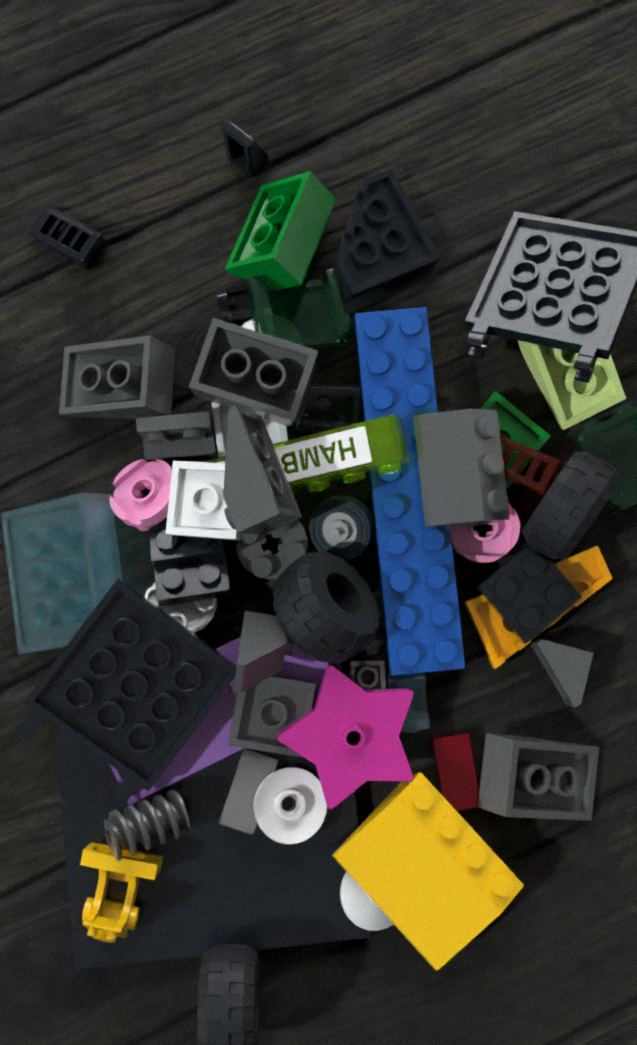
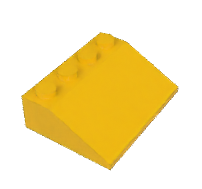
[332,772,524,971]

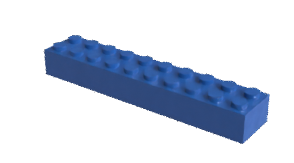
[353,307,465,676]

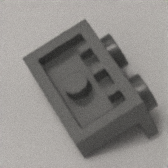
[136,412,216,461]

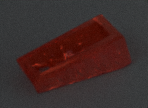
[500,435,560,496]

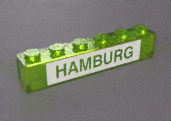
[205,414,410,496]

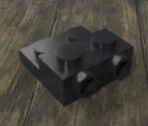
[149,520,232,606]

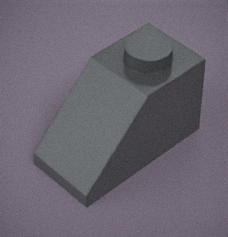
[233,611,294,693]

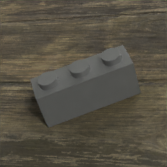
[189,318,319,429]
[413,408,510,527]

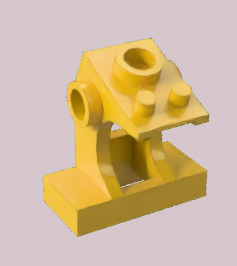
[80,842,163,943]

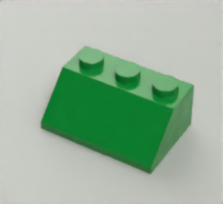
[225,171,336,290]

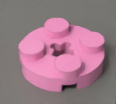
[109,459,172,531]
[450,503,520,563]

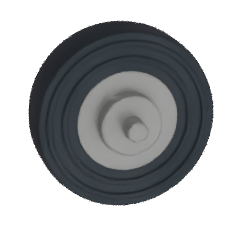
[309,496,375,561]

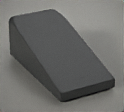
[219,748,279,835]

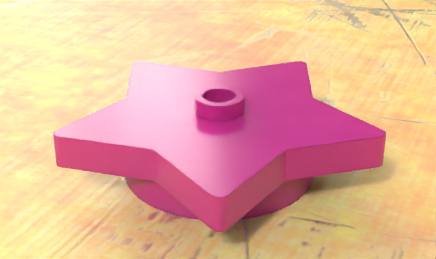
[277,664,414,809]

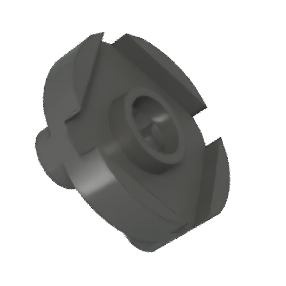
[236,519,308,580]

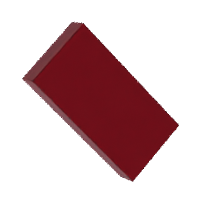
[432,732,479,811]

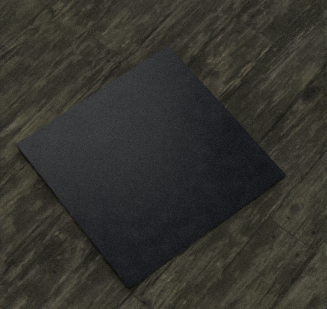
[55,663,371,970]

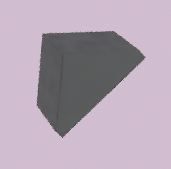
[530,639,594,708]

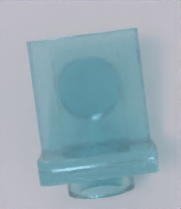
[387,673,430,733]

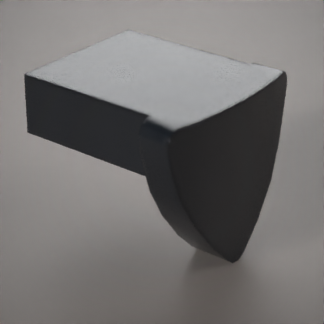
[216,282,267,324]

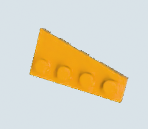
[464,545,613,669]

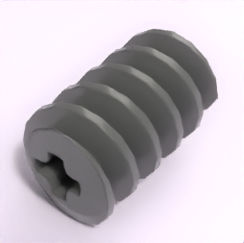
[104,789,190,861]

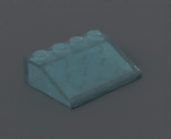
[1,493,123,654]

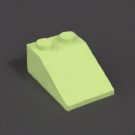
[517,340,626,430]

